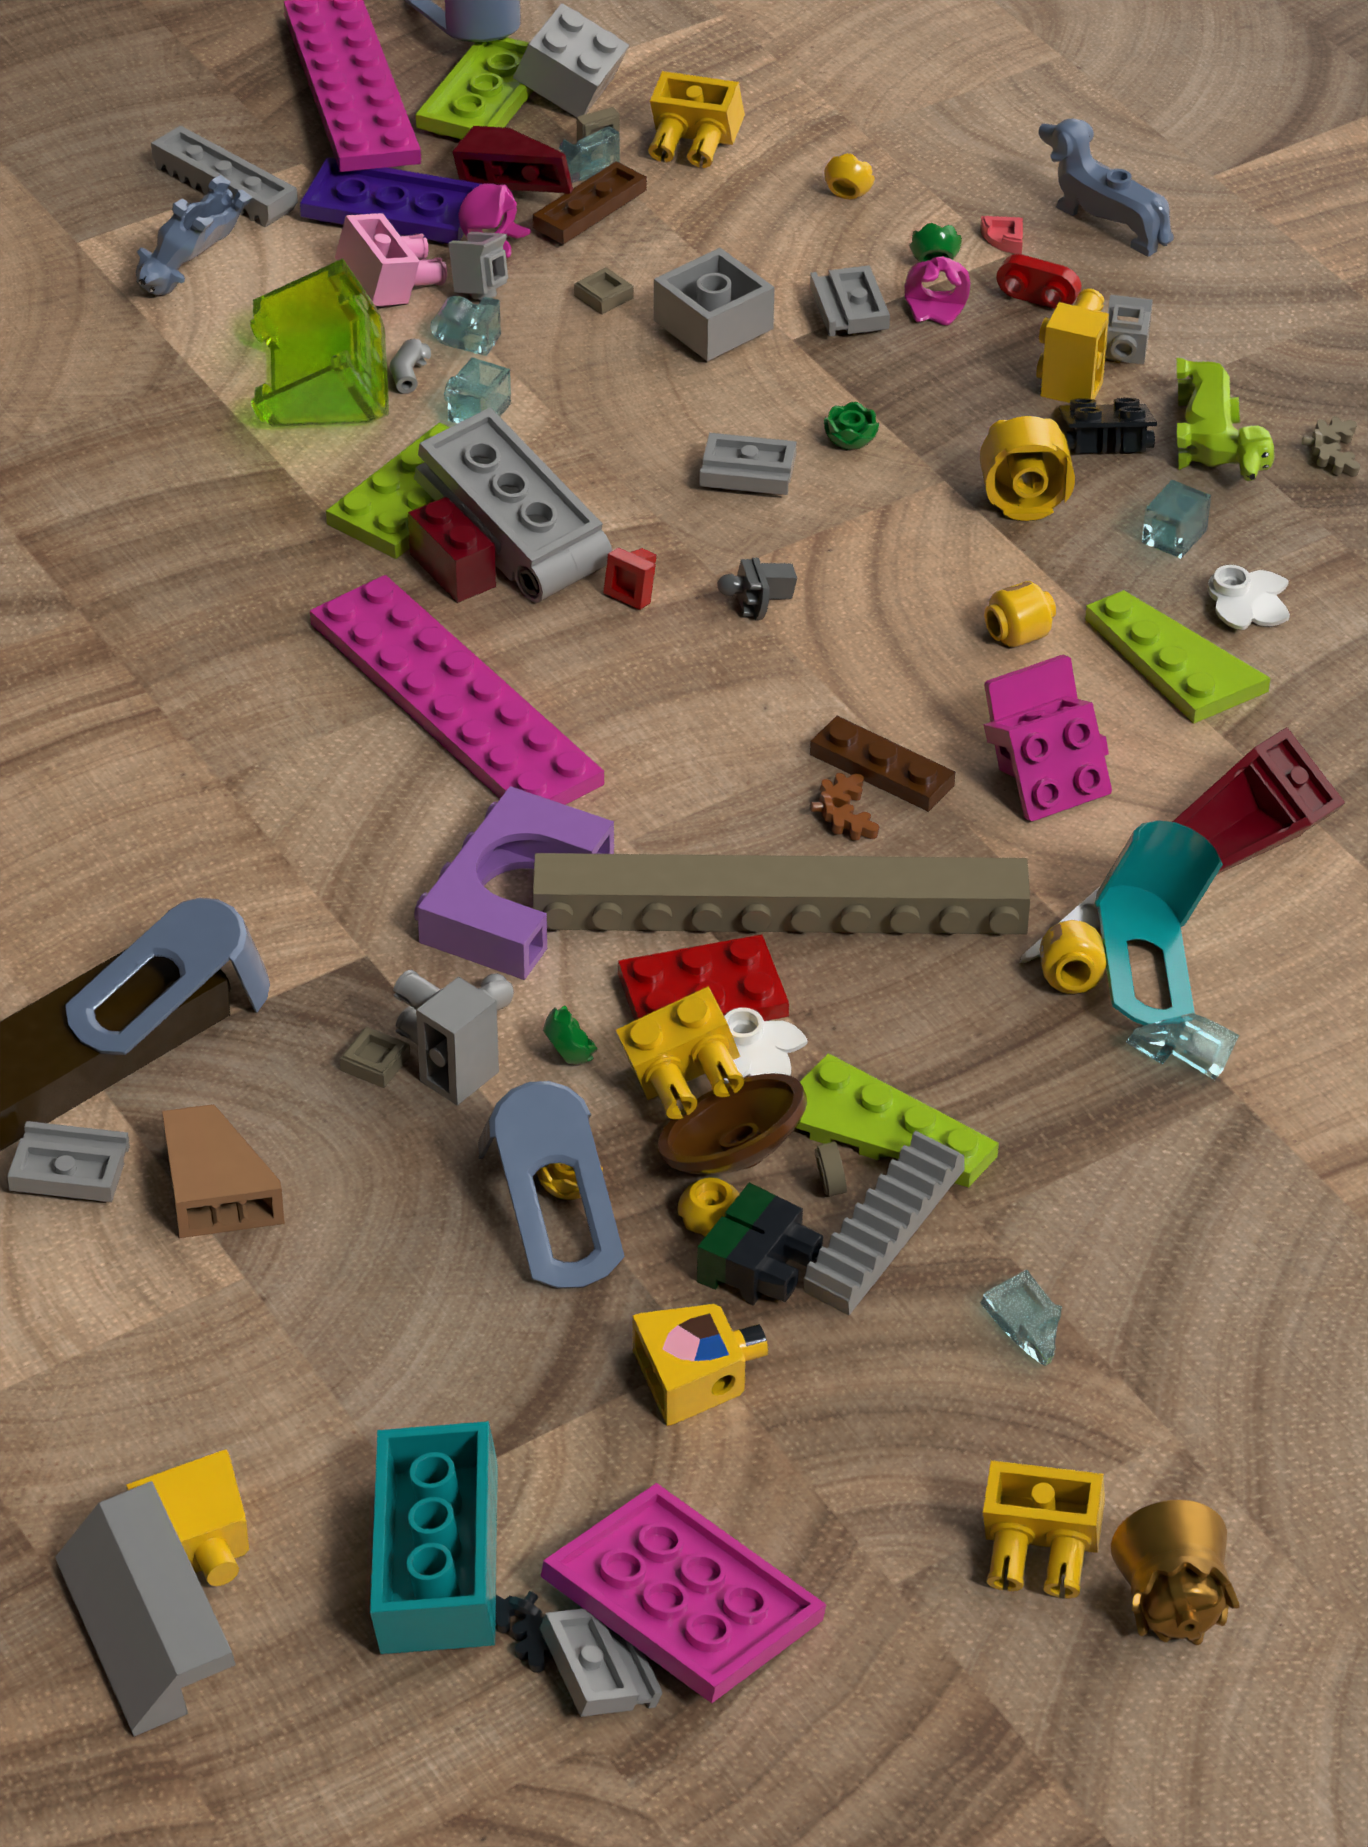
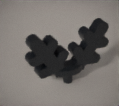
[496,1591,553,1673]

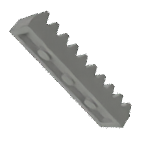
[151,125,298,227]
[804,1131,965,1315]

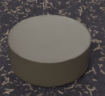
[815,1142,847,1197]

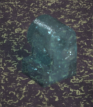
[430,296,501,356]

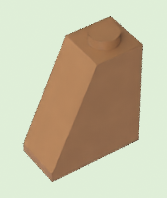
[162,1104,285,1238]

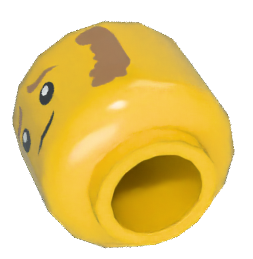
[984,581,1056,647]
[1039,920,1107,994]

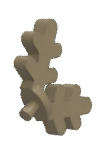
[1302,417,1361,476]

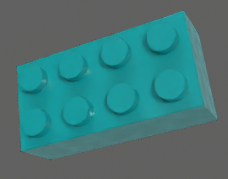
[370,1421,498,1654]

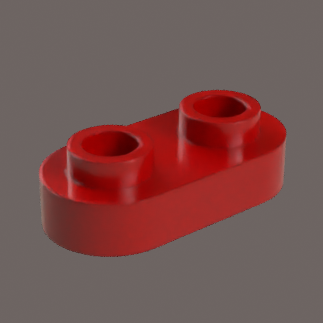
[996,254,1082,309]

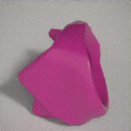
[458,184,531,258]
[904,257,971,325]

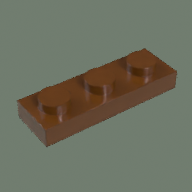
[533,161,647,245]
[810,716,956,812]

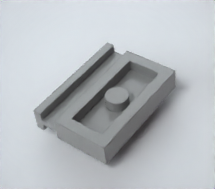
[810,265,890,336]
[700,432,797,495]
[7,1121,130,1202]
[540,1609,663,1717]

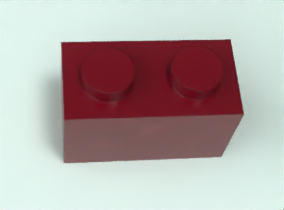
[408,497,496,603]

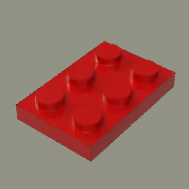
[618,934,789,1021]

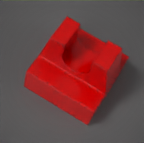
[603,547,657,610]

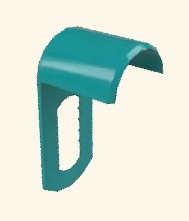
[1095,820,1223,1032]

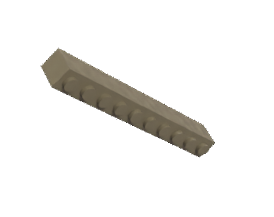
[533,853,1030,935]

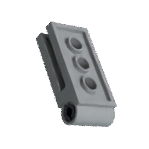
[414,407,612,603]

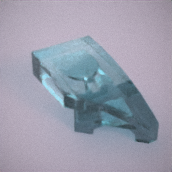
[559,126,620,183]
[1126,1013,1239,1080]
[981,1269,1062,1366]

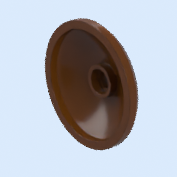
[658,1073,807,1174]

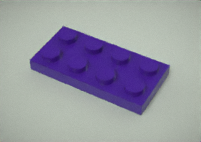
[300,157,482,243]

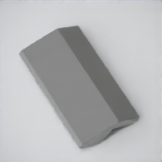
[55,1481,236,1737]

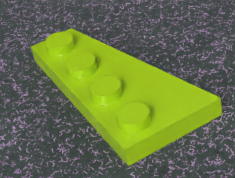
[1085,590,1271,724]
[796,1053,999,1188]

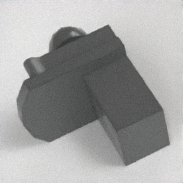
[717,558,797,620]

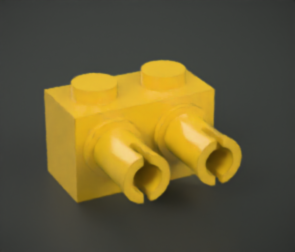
[648,71,745,168]
[1036,288,1109,403]
[616,986,744,1119]
[983,1460,1105,1598]

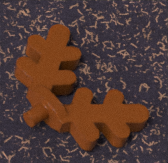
[810,773,880,840]

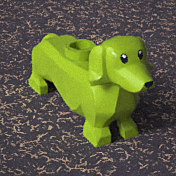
[1176,358,1275,481]

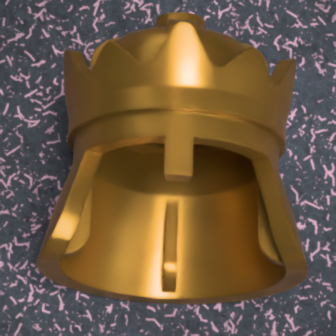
[1111,1500,1240,1645]

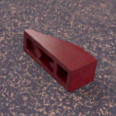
[452,126,573,194]

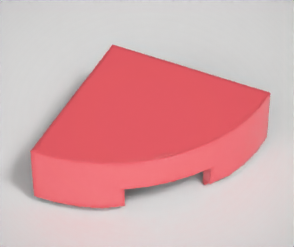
[981,216,1023,254]

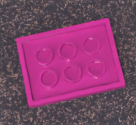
[541,1483,827,1704]

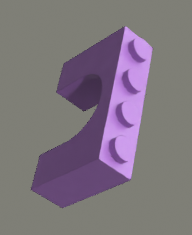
[414,786,614,980]

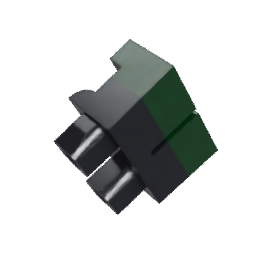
[697,1182,823,1306]

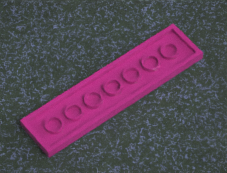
[284,0,421,172]
[310,575,604,805]

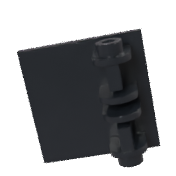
[1059,397,1157,454]

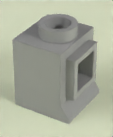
[449,232,508,299]
[1105,295,1153,364]

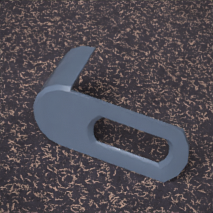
[404,0,521,42]
[65,897,270,1055]
[478,1081,625,1289]

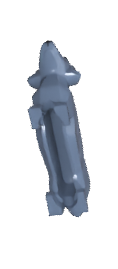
[1039,118,1174,257]
[136,175,252,295]

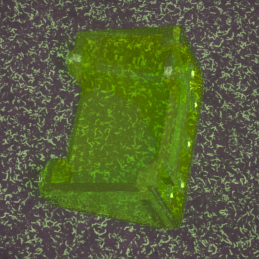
[250,258,389,427]

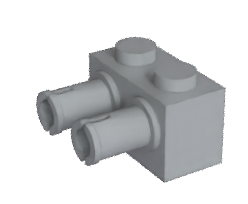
[393,970,499,1106]

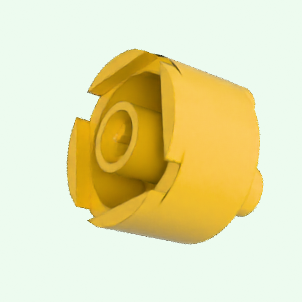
[980,416,1075,521]

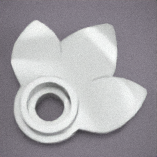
[1208,565,1290,630]
[724,1008,807,1084]

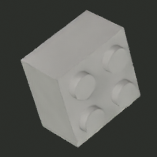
[513,3,630,117]
[654,248,775,361]

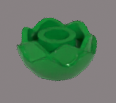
[909,223,962,262]
[824,402,880,450]
[543,1005,598,1064]

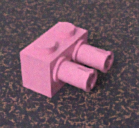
[335,213,447,307]

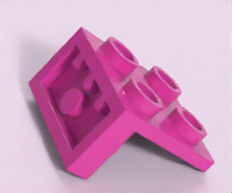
[984,654,1109,778]
[983,696,1112,821]

